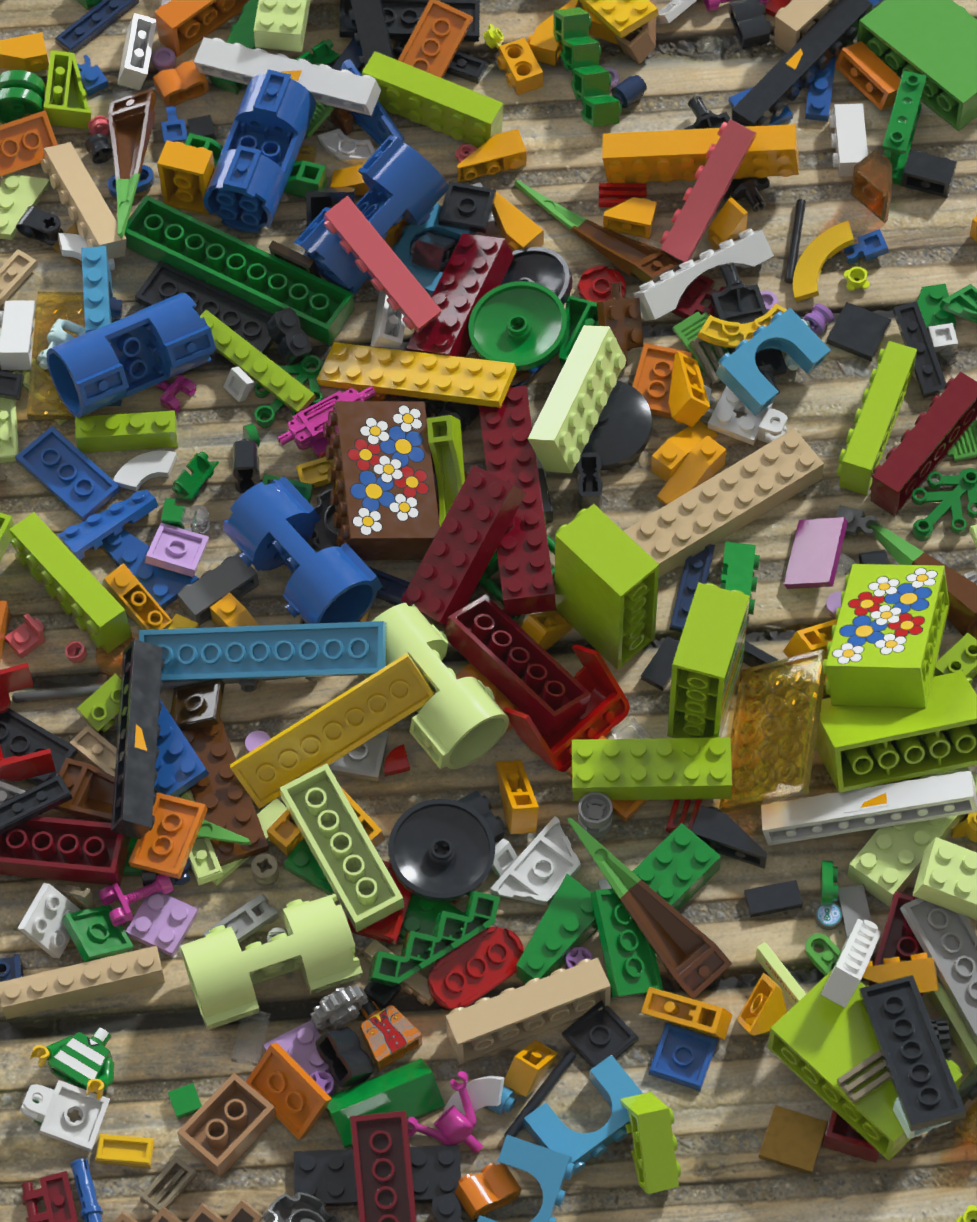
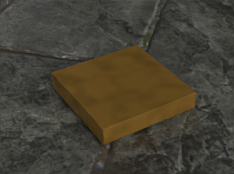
[758,1105,828,1175]

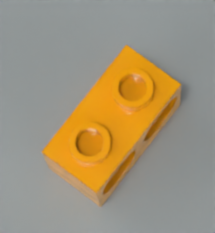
[496,38,543,95]
[267,809,304,857]

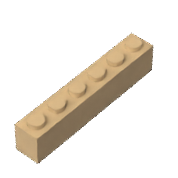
[41,142,127,259]
[0,946,165,1020]

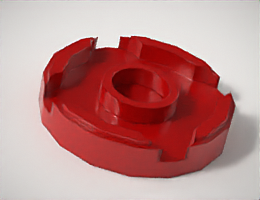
[578,266,626,303]

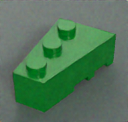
[559,296,599,368]
[720,542,760,622]

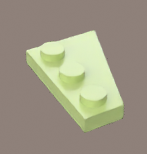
[0,174,51,240]

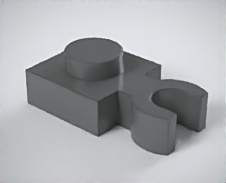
[835,505,880,537]

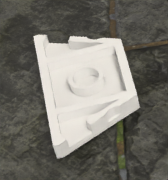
[490,816,581,906]

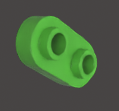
[805,933,841,976]

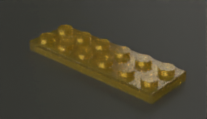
[27,291,85,420]

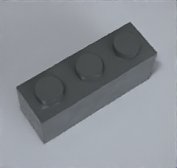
[177,553,259,626]

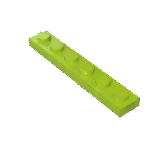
[200,310,316,413]

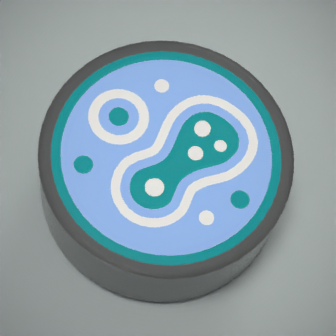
[815,902,842,930]

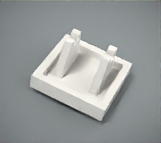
[17,883,81,958]

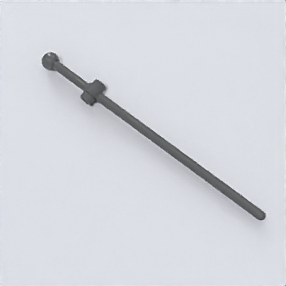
[12,677,320,703]

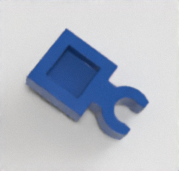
[77,55,109,96]
[843,229,889,264]

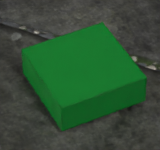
[168,1083,202,1120]

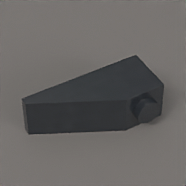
[691,805,768,869]

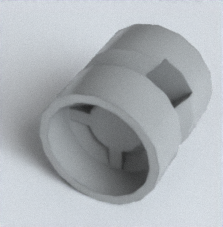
[578,792,613,838]

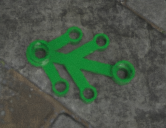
[254,355,323,428]
[911,468,977,541]

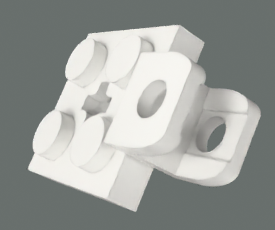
[707,386,788,445]
[20,1080,110,1152]

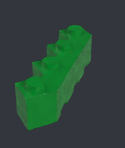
[553,7,621,127]
[368,891,500,987]

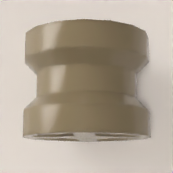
[251,854,279,886]

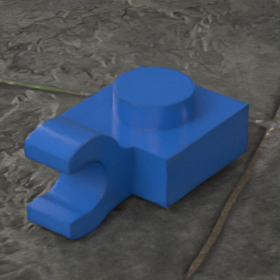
[161,106,187,145]

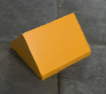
[736,973,787,1036]

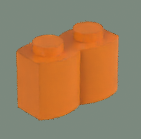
[153,61,209,107]
[454,1163,522,1220]

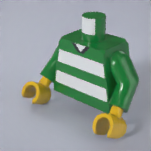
[30,1027,115,1100]

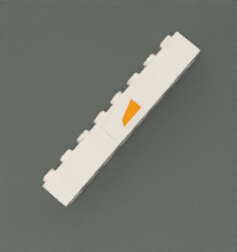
[194,37,381,116]
[761,771,977,846]

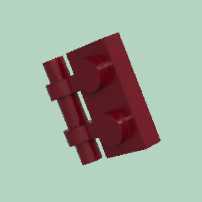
[670,274,725,319]
[21,1171,78,1222]

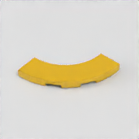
[793,221,855,302]
[697,303,787,348]

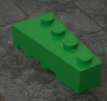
[208,0,265,95]
[517,874,598,984]

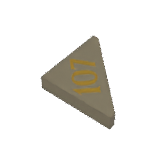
[54,882,95,910]

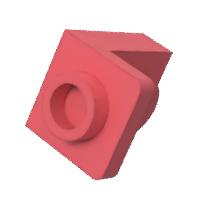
[5,613,46,658]

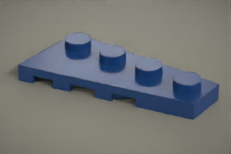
[340,59,405,146]
[58,489,158,560]
[100,529,199,609]

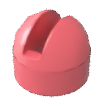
[65,641,87,663]

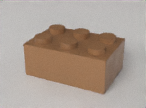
[177,1073,277,1178]

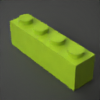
[75,411,178,453]

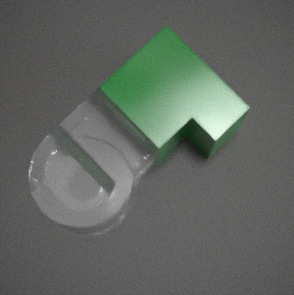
[161,498,211,534]

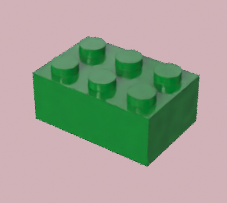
[632,823,721,911]

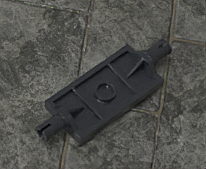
[684,96,770,212]
[710,262,787,395]

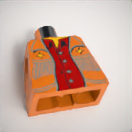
[360,1002,422,1072]

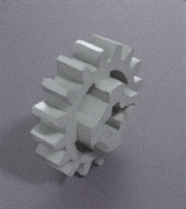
[311,985,368,1031]

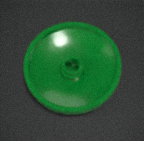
[468,281,568,371]

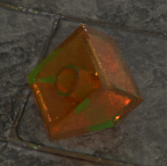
[851,150,892,223]

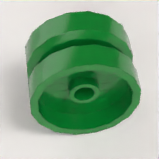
[0,70,46,124]

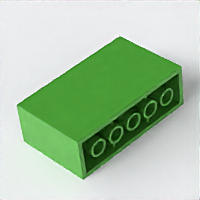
[857,0,977,132]

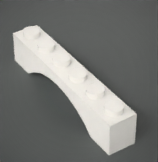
[633,228,774,321]
[821,919,882,1008]

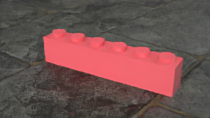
[660,119,757,262]
[323,196,442,333]

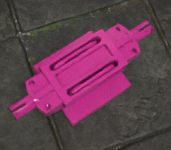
[277,386,376,459]

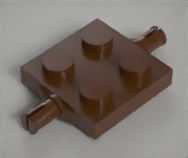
[597,282,644,366]

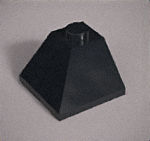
[306,187,356,227]

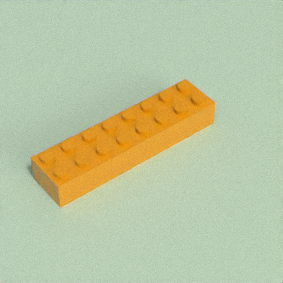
[602,124,799,183]

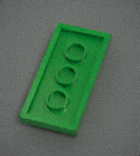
[590,888,663,998]

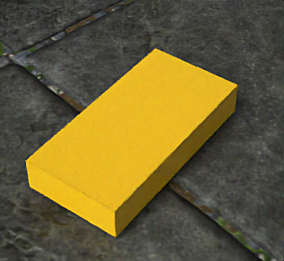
[95,1134,155,1168]

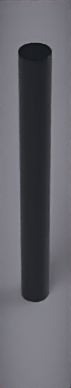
[784,199,806,284]
[504,1050,576,1138]

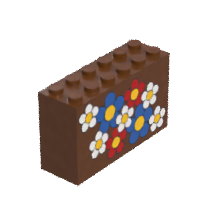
[323,401,440,560]

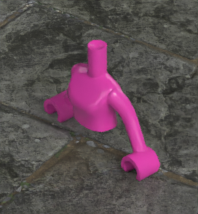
[408,1071,483,1154]

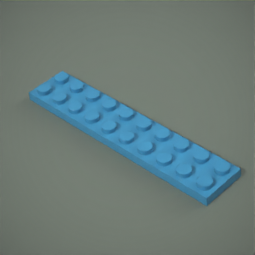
[139,621,387,681]

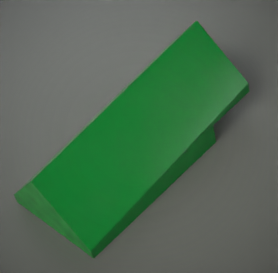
[325,1058,445,1148]

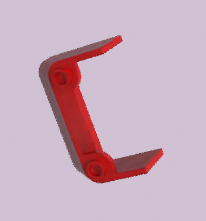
[503,644,630,772]
[0,663,56,782]

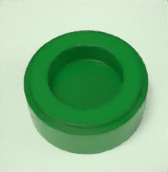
[243,424,260,448]

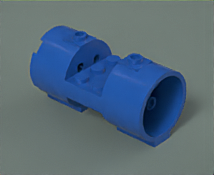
[203,69,316,232]
[294,135,449,296]
[46,293,216,418]
[223,476,383,624]

